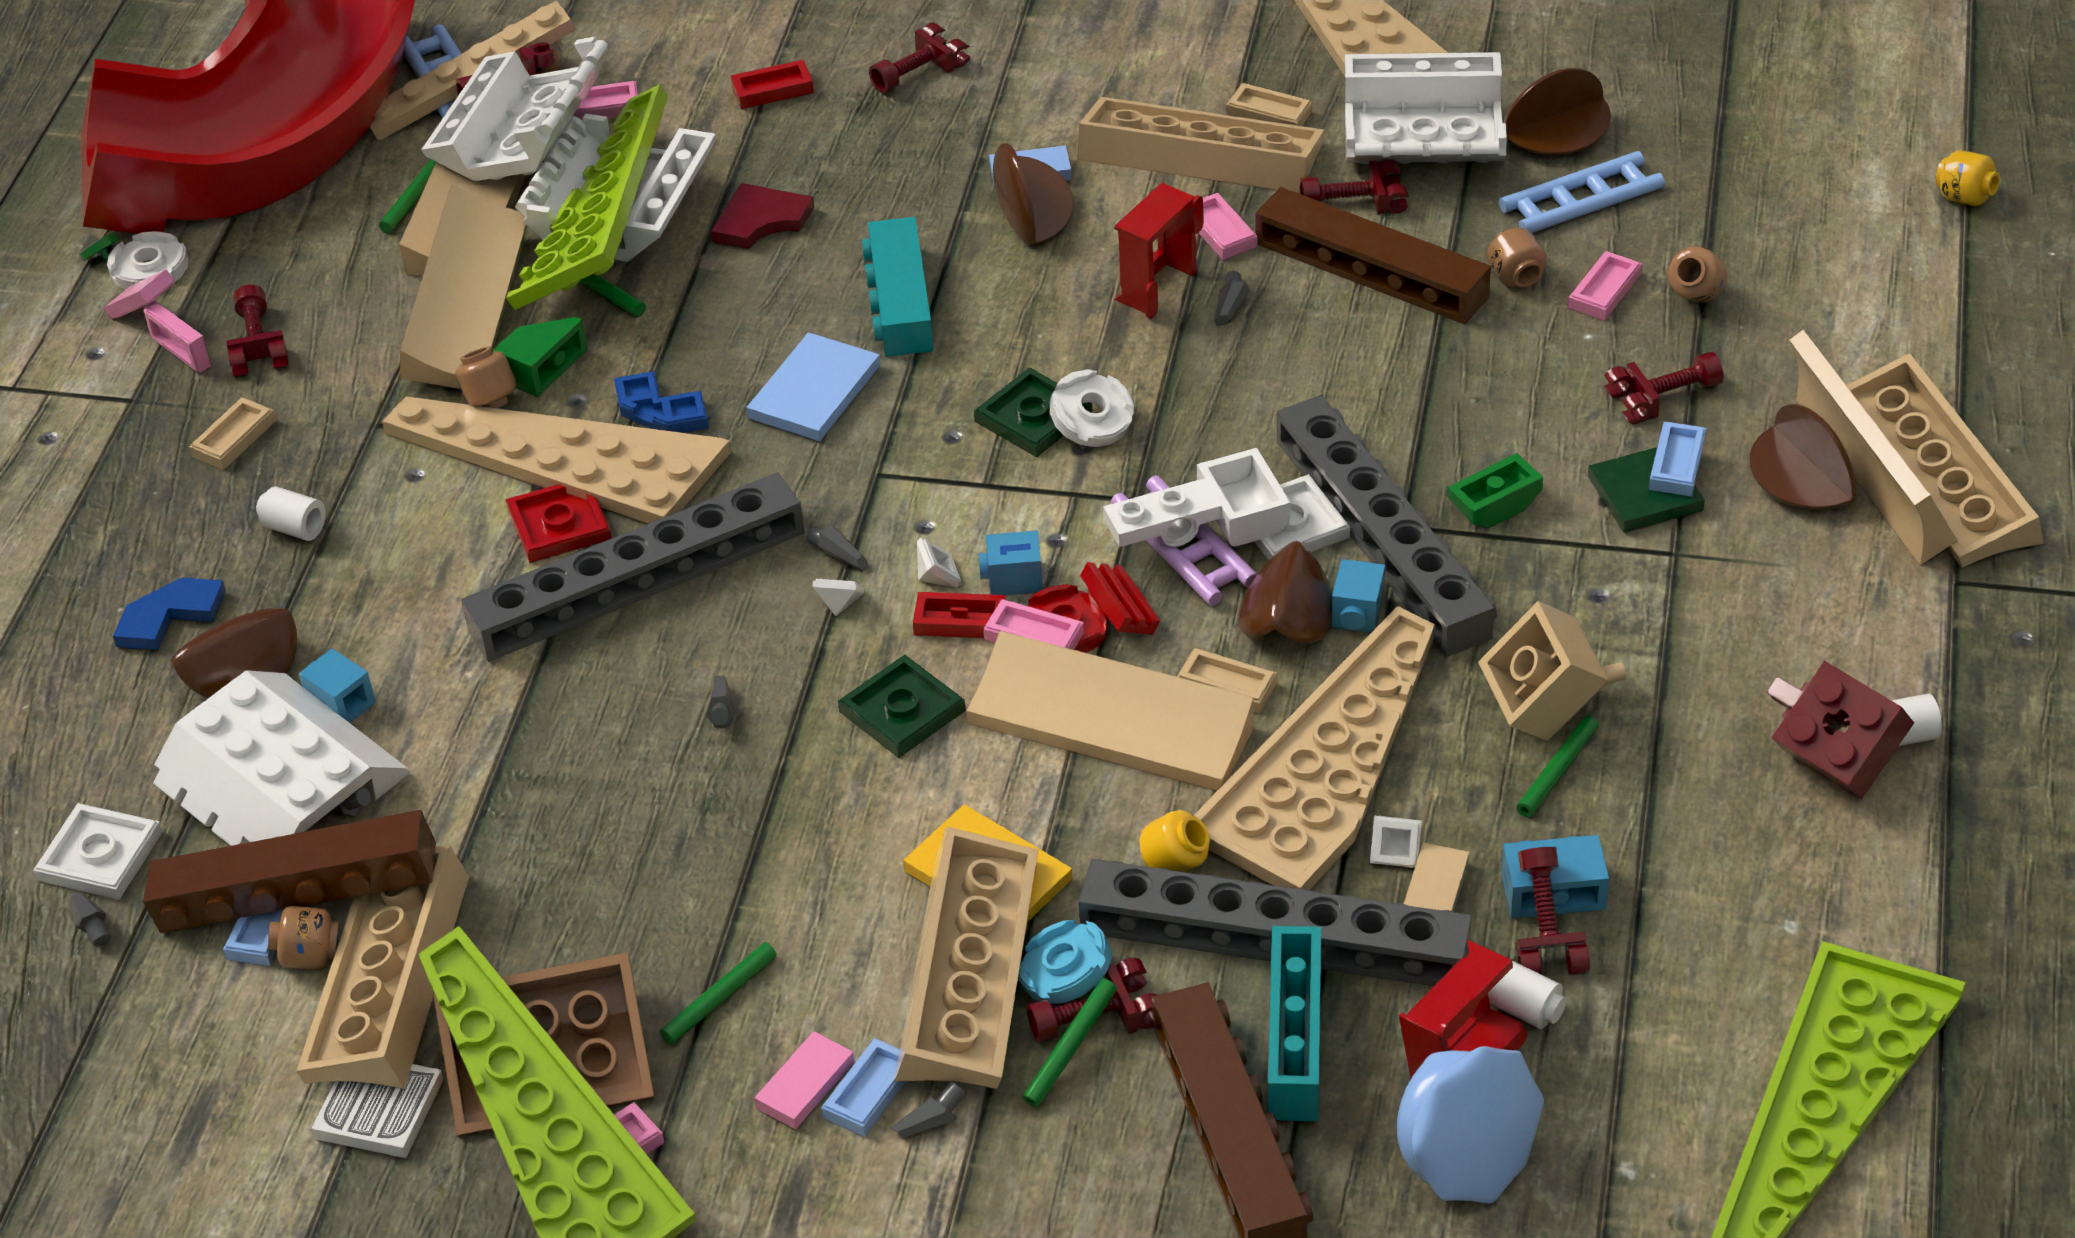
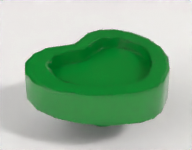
[79,233,119,261]

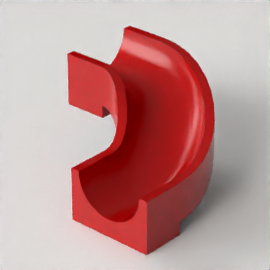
[81,0,414,234]

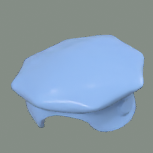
[1397,1046,1544,1203]

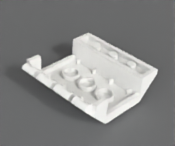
[421,37,608,181]
[1345,52,1507,164]
[515,113,716,262]
[153,671,409,846]

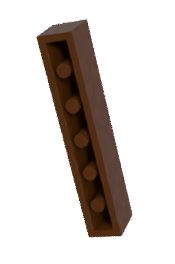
[1255,187,1491,325]
[143,810,436,933]
[1152,982,1313,1238]

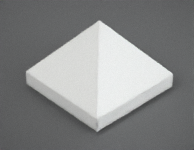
[917,537,961,588]
[812,579,864,616]
[1370,815,1422,868]

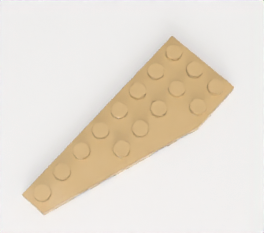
[1193,606,1435,890]

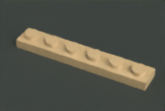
[370,0,576,140]

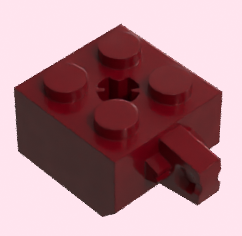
[1767,661,1914,800]

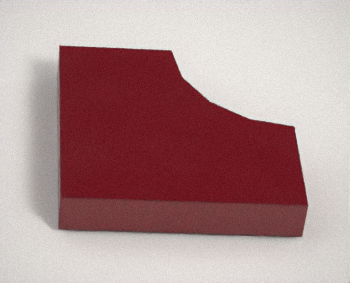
[711,183,815,249]

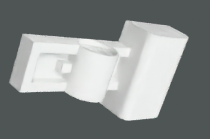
[1103,448,1291,547]

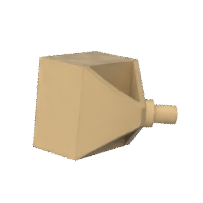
[1478,601,1627,741]

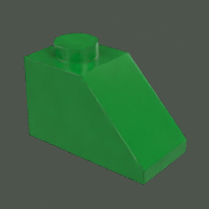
[493,317,588,397]

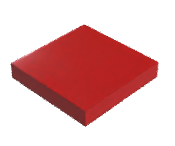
[505,484,612,563]

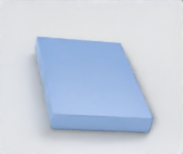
[746,332,881,442]

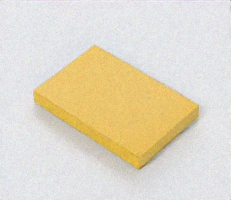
[903,804,1073,922]

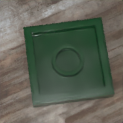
[974,367,1092,457]
[1588,447,1705,532]
[838,655,966,758]

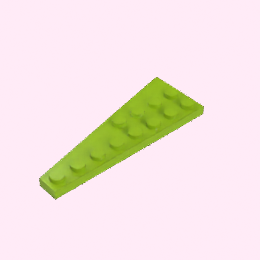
[506,84,668,310]
[418,926,696,1238]
[1711,941,1966,1238]

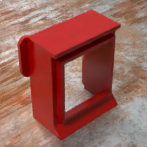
[1113,182,1204,319]
[1399,940,1527,1079]

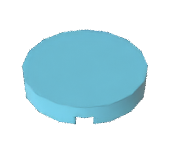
[1018,920,1112,1004]

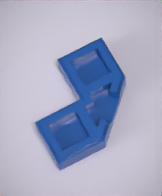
[614,371,709,433]
[113,578,226,650]

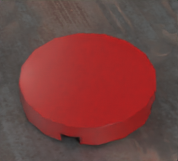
[1027,584,1109,653]

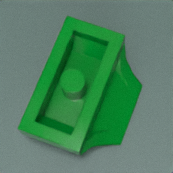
[1447,453,1543,528]

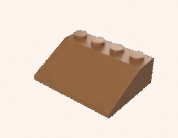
[433,953,654,1137]

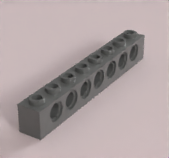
[1277,395,1497,657]
[461,472,805,662]
[1079,859,1472,986]

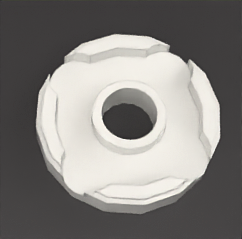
[107,231,189,290]
[1050,369,1134,447]

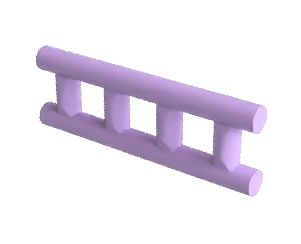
[1110,475,1257,606]

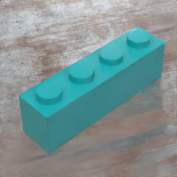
[862,217,934,357]
[1268,926,1321,1121]

